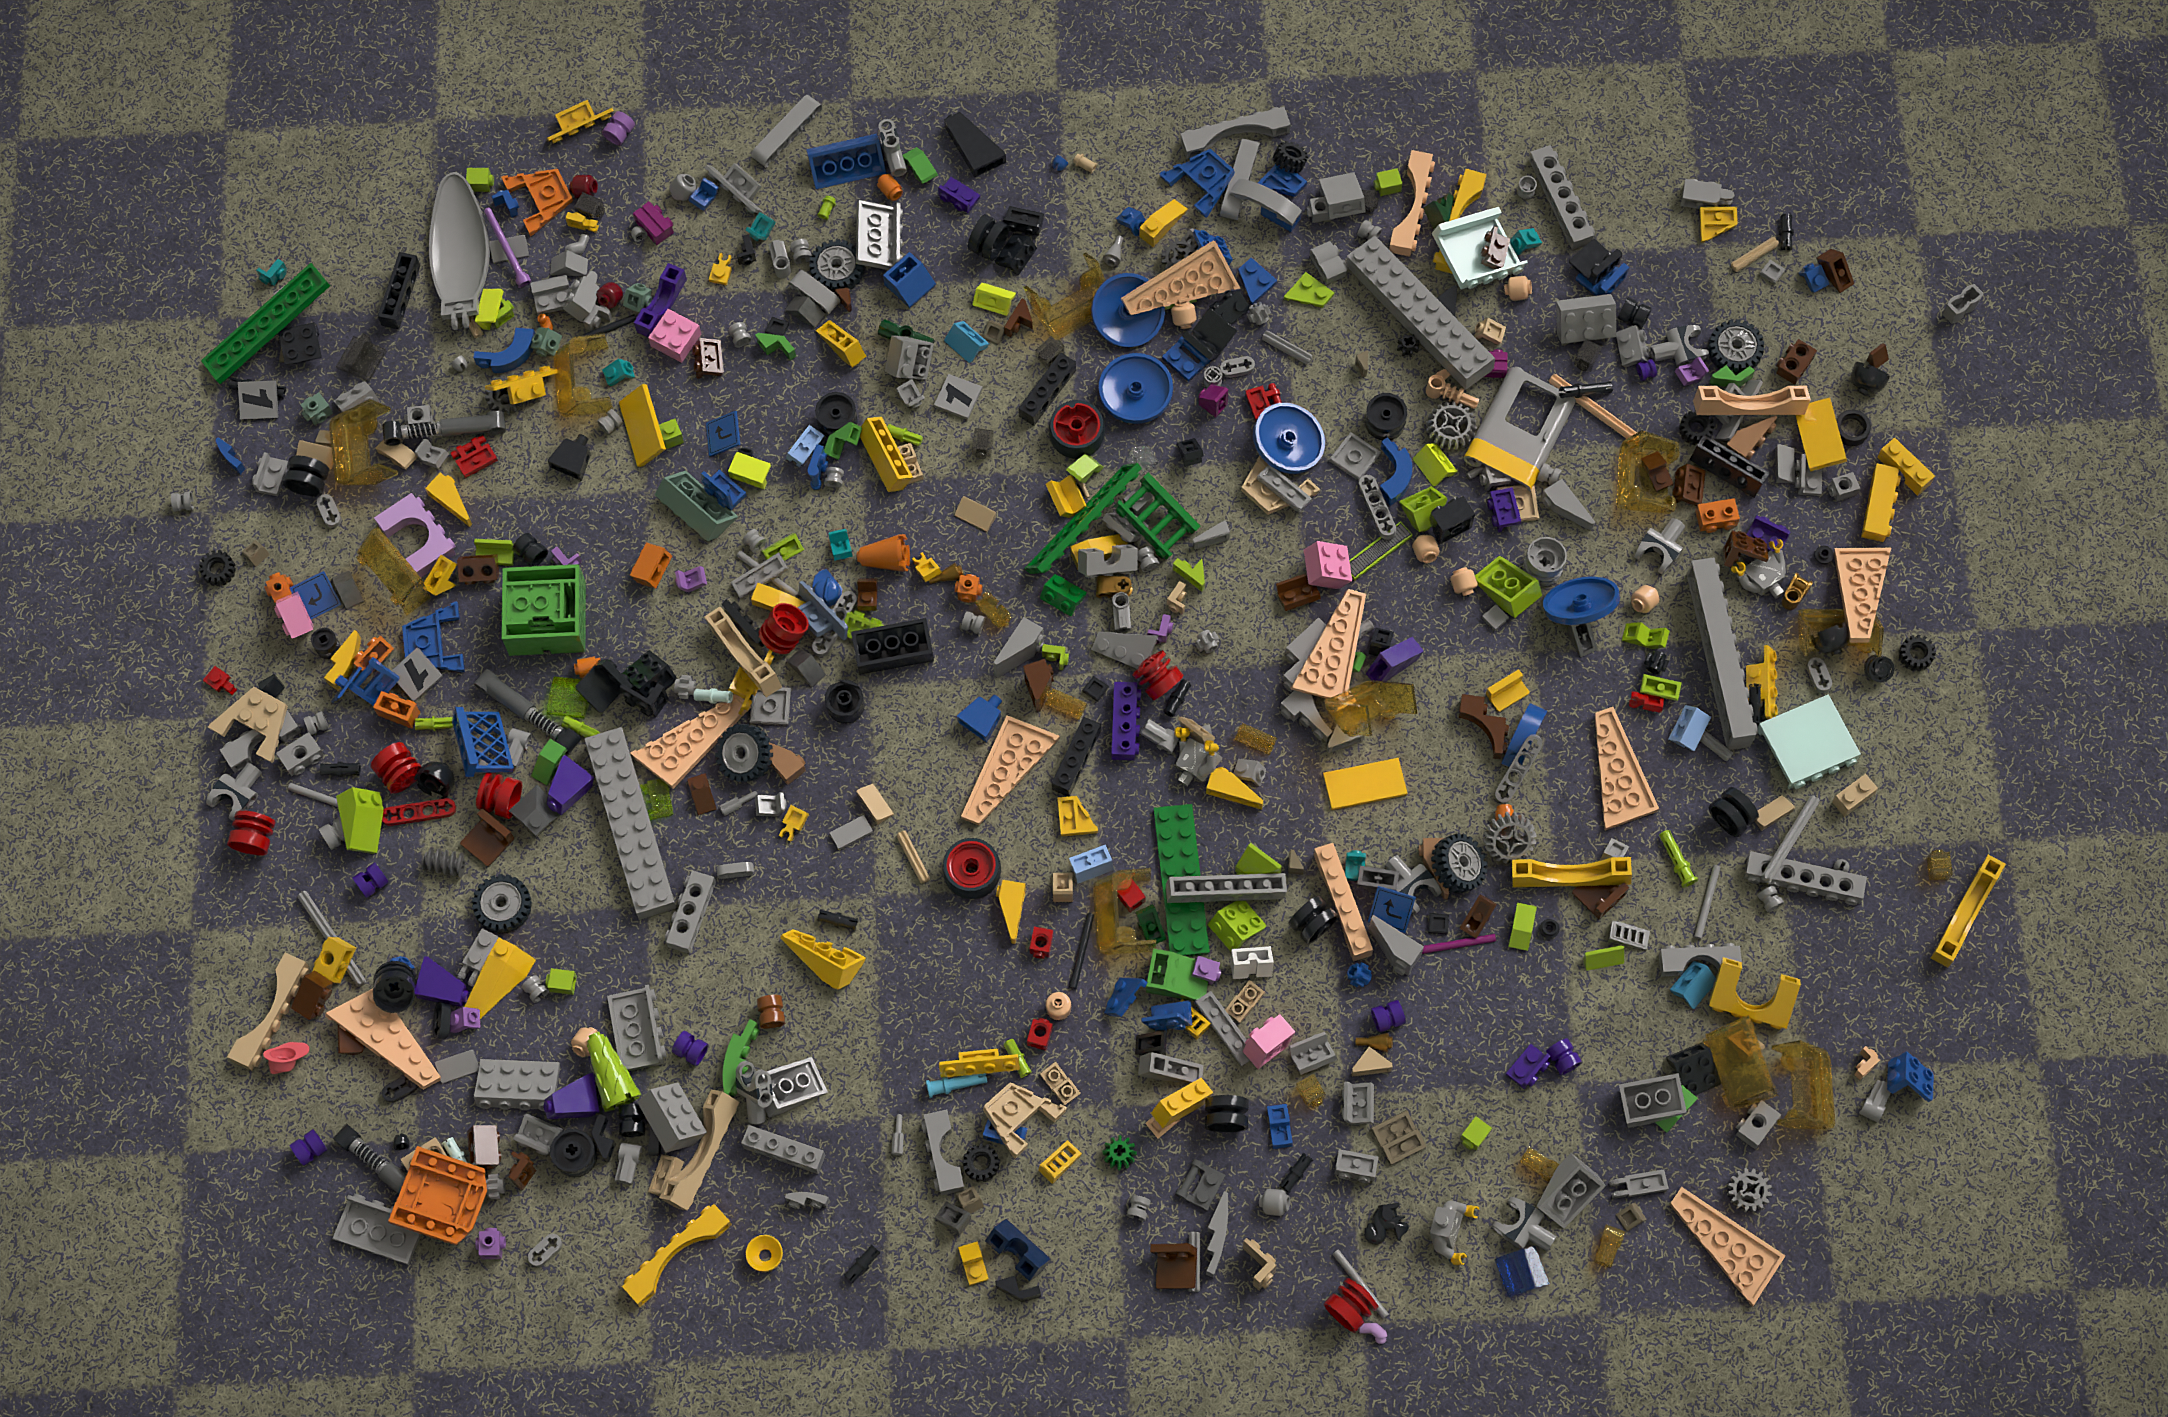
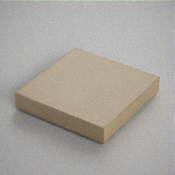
[1496,485,1539,522]

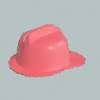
[263,1042,309,1074]

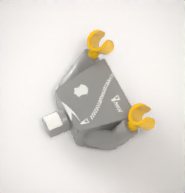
[1731,538,1786,599]
[1174,727,1222,786]
[1430,1200,1480,1265]

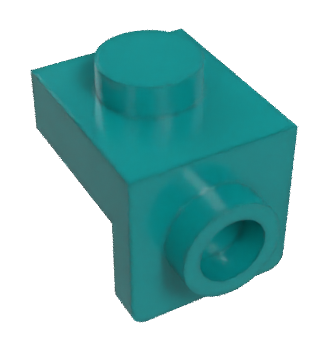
[745,212,776,241]
[1510,228,1542,255]
[256,259,287,286]
[602,358,635,386]
[828,529,853,561]
[1345,850,1366,881]

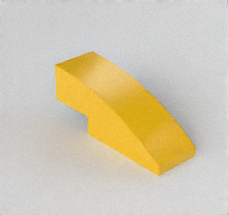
[751,583,806,612]
[324,630,361,691]

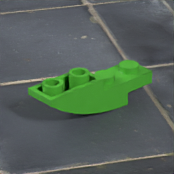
[723,1019,760,1097]

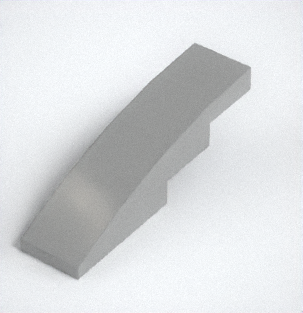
[1206,1191,1228,1278]

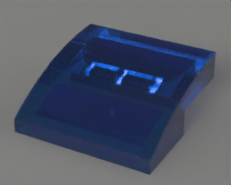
[1494,1246,1550,1297]

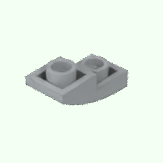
[785,1192,830,1209]

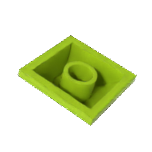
[1399,486,1447,532]
[1235,843,1282,875]

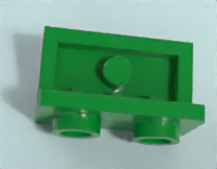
[1040,574,1087,616]

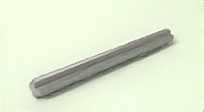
[1761,795,1820,883]
[298,891,366,987]

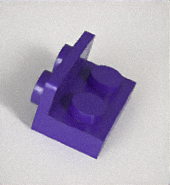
[938,177,981,213]
[1487,487,1521,532]
[1747,515,1790,552]
[1506,1043,1550,1090]

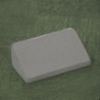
[489,235,529,263]
[1775,444,1795,484]
[435,1050,479,1084]

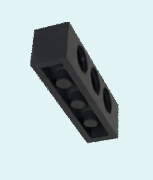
[377,252,421,329]
[1018,353,1076,426]
[1689,435,1769,498]
[1052,716,1101,797]

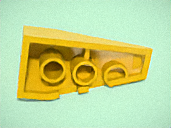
[780,929,866,990]
[464,938,536,1019]

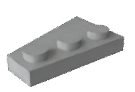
[1091,631,1158,669]

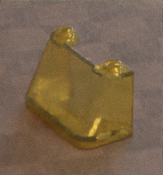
[1616,430,1680,514]
[1703,1015,1778,1110]

